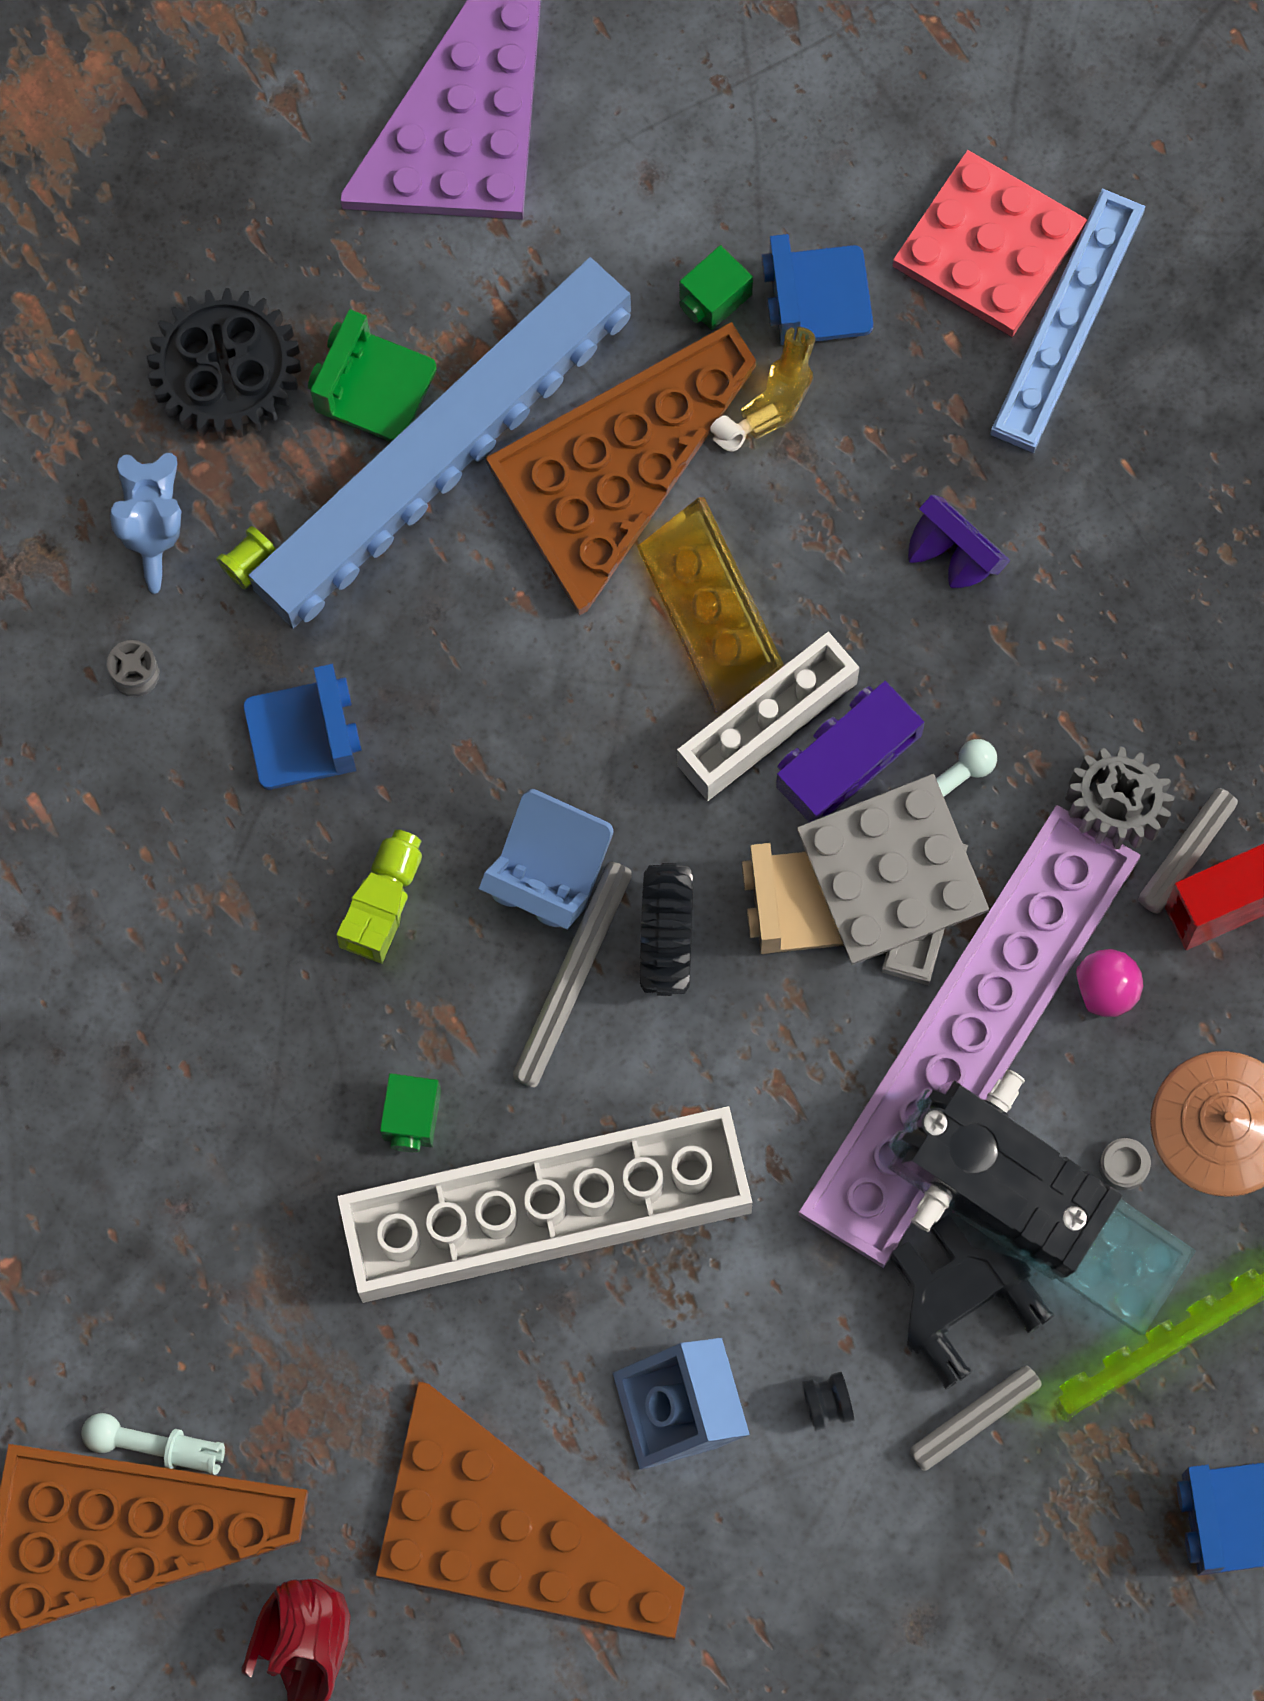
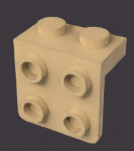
[742,843,844,954]

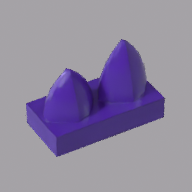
[908,495,1011,588]

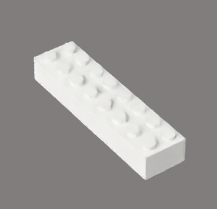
[337,1106,752,1303]

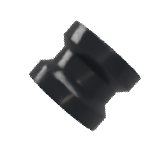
[802,1372,854,1431]

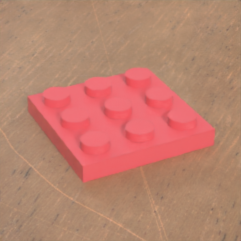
[893,150,1087,337]

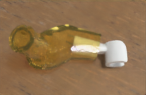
[710,327,816,452]

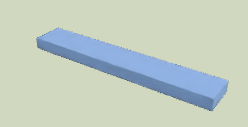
[990,188,1145,453]

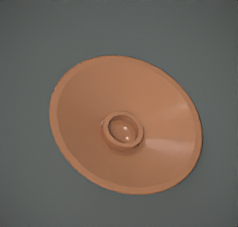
[1150,1051,1264,1197]

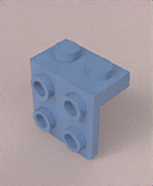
[479,789,613,929]

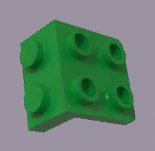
[308,309,437,442]

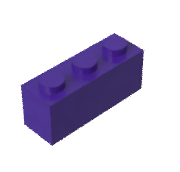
[776,681,925,823]

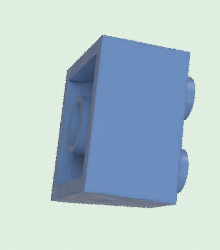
[613,1338,750,1470]

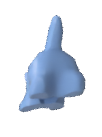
[110,453,181,594]

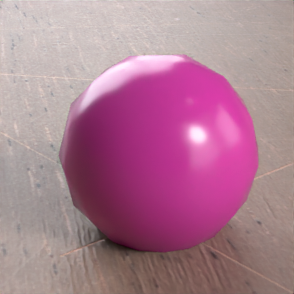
[1076,949,1143,1018]

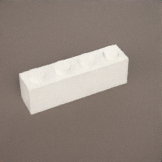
[677,631,859,801]

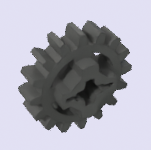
[1065,747,1174,850]

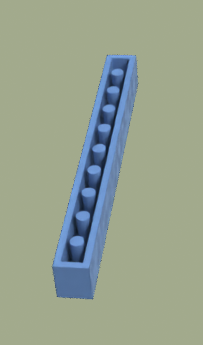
[249,257,631,628]

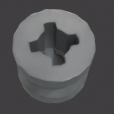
[107,640,160,697]

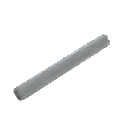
[513,862,632,1087]

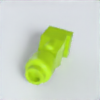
[337,830,422,964]

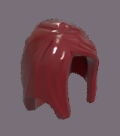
[241,1579,351,1701]

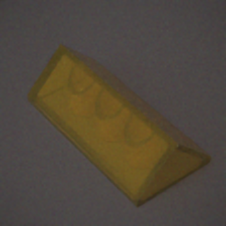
[637,497,784,713]

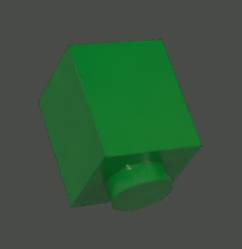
[679,245,753,331]
[380,1073,441,1153]

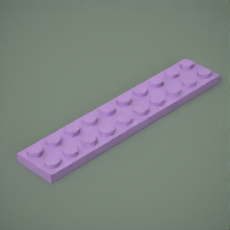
[799,805,1141,1268]

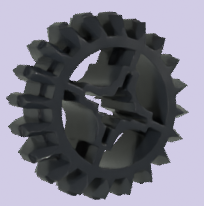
[640,863,693,996]

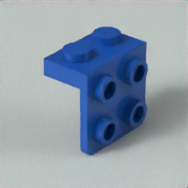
[761,234,873,345]
[244,664,362,790]
[1177,1463,1264,1576]

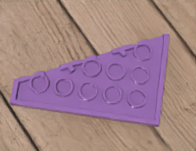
[341,0,541,220]

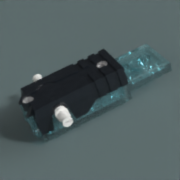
[888,1069,1196,1335]

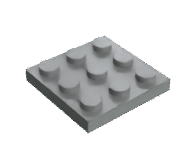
[797,774,989,965]

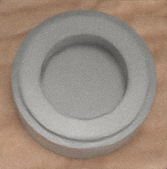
[1099,1138,1151,1190]

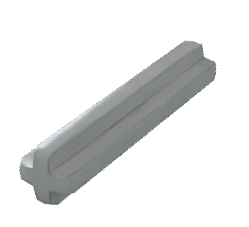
[1138,788,1238,914]
[910,1365,1042,1471]

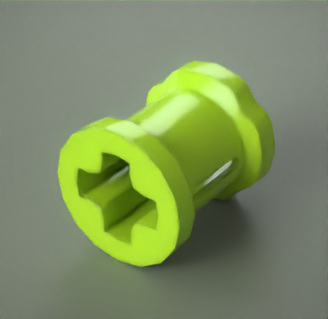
[216,526,276,590]

